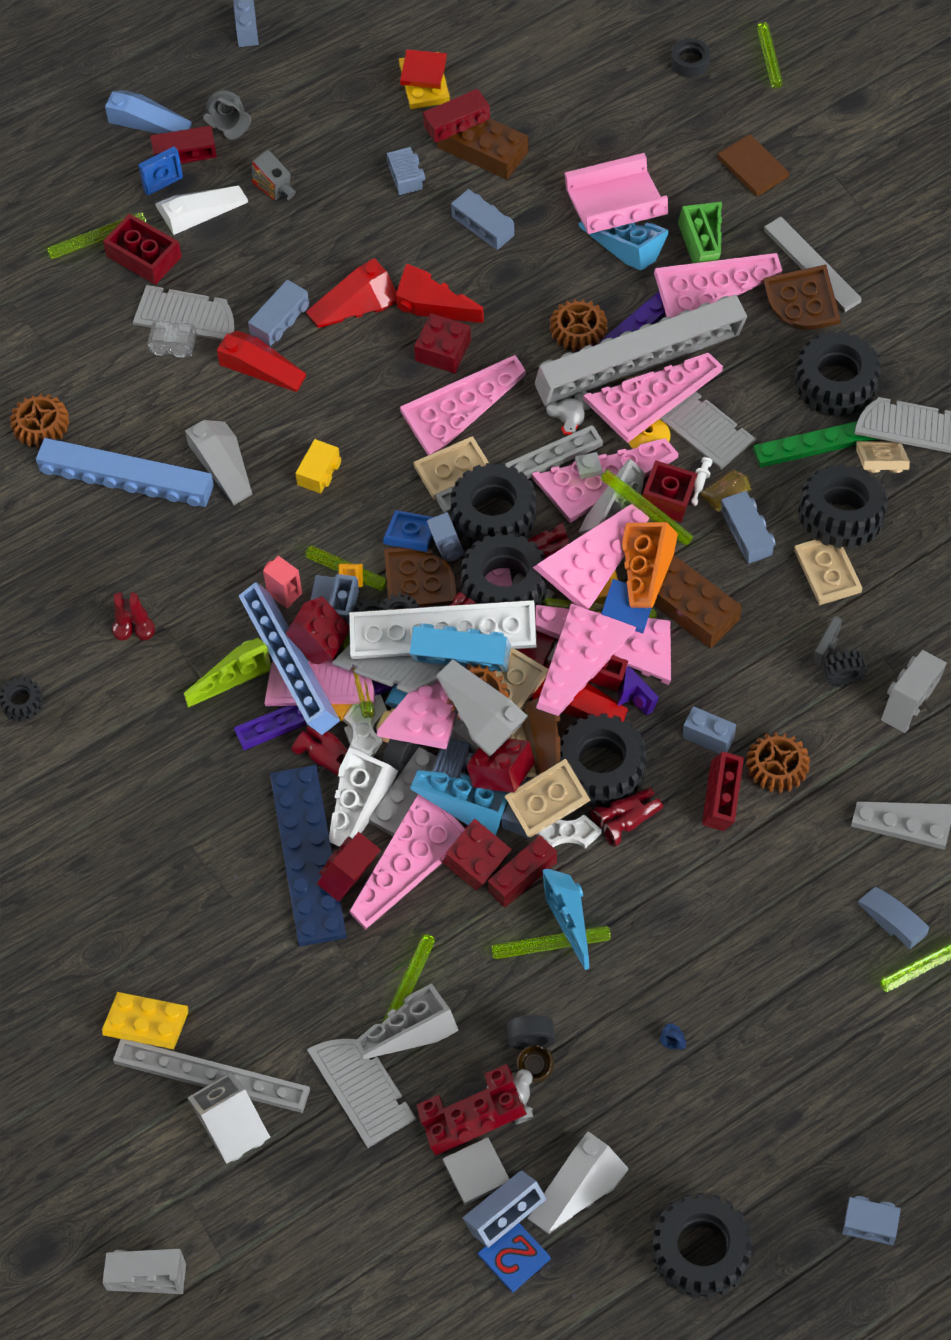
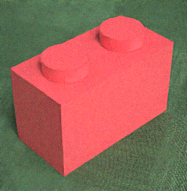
[263,556,302,608]

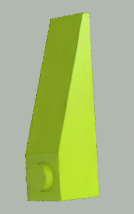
[184,638,271,708]

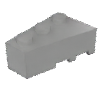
[881,650,947,733]
[103,1249,186,1294]

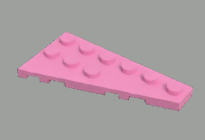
[583,353,723,443]
[532,438,678,523]

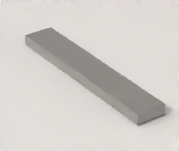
[764,217,862,313]

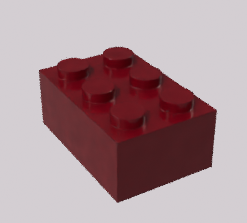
[103,213,182,285]

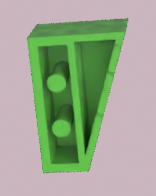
[678,202,722,264]

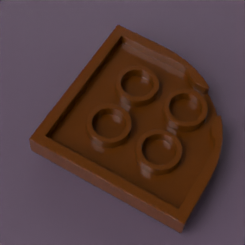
[763,264,841,330]
[384,547,456,609]

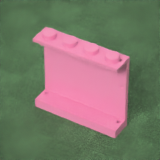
[565,153,668,234]

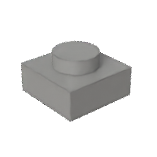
[575,452,602,479]

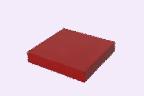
[400,49,447,89]

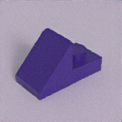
[618,666,659,715]

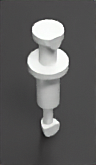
[691,457,713,506]

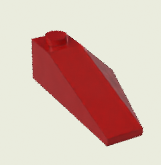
[306,258,397,328]
[396,264,484,323]
[217,331,306,392]
[532,664,628,723]

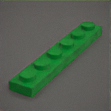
[753,421,881,468]

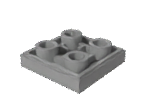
[443,1137,509,1205]

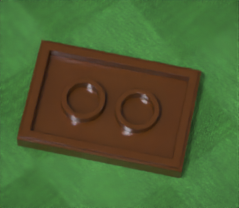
[717,134,789,197]

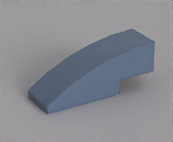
[858,887,929,950]

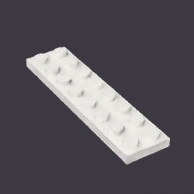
[350,600,536,659]

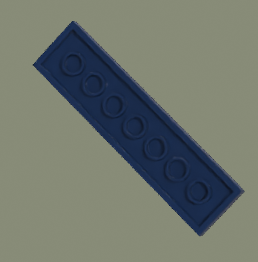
[270,765,347,947]

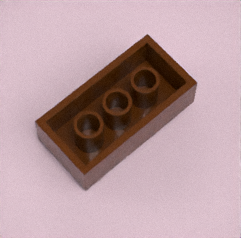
[437,119,528,180]
[654,555,742,649]

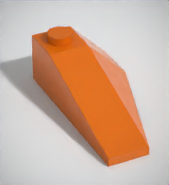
[622,522,678,608]

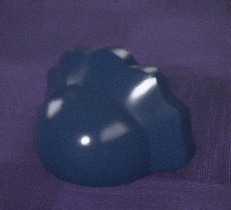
[660,1023,686,1050]

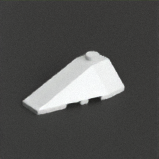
[156,185,248,235]
[329,747,398,847]

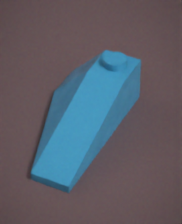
[543,869,589,970]

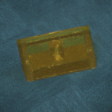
[701,470,751,512]

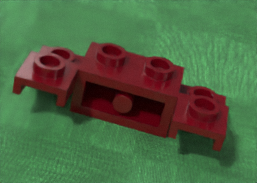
[417,1064,527,1155]

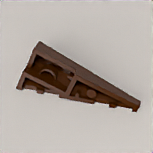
[522,698,560,776]

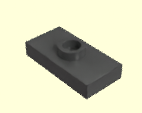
[813,616,842,666]

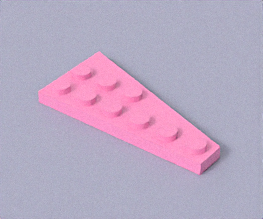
[654,253,782,318]
[400,355,526,456]
[533,503,650,609]
[536,604,636,716]
[535,605,671,685]
[377,681,458,749]
[349,794,465,930]

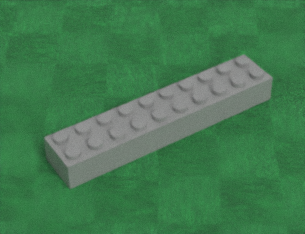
[535,295,747,406]

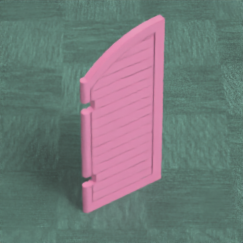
[264,660,375,706]

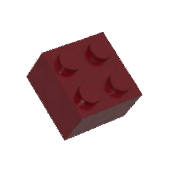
[414,313,471,374]
[639,460,698,523]
[285,596,350,664]
[467,738,535,793]
[440,819,511,890]
[317,831,381,902]

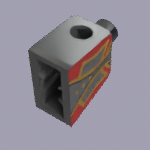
[252,150,296,200]

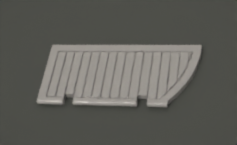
[133,285,235,341]
[660,391,756,470]
[854,397,951,453]
[333,644,446,693]
[307,1039,417,1148]

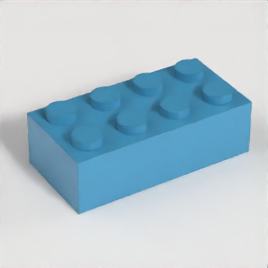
[410,623,511,672]

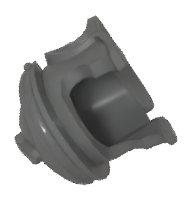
[203,90,251,140]

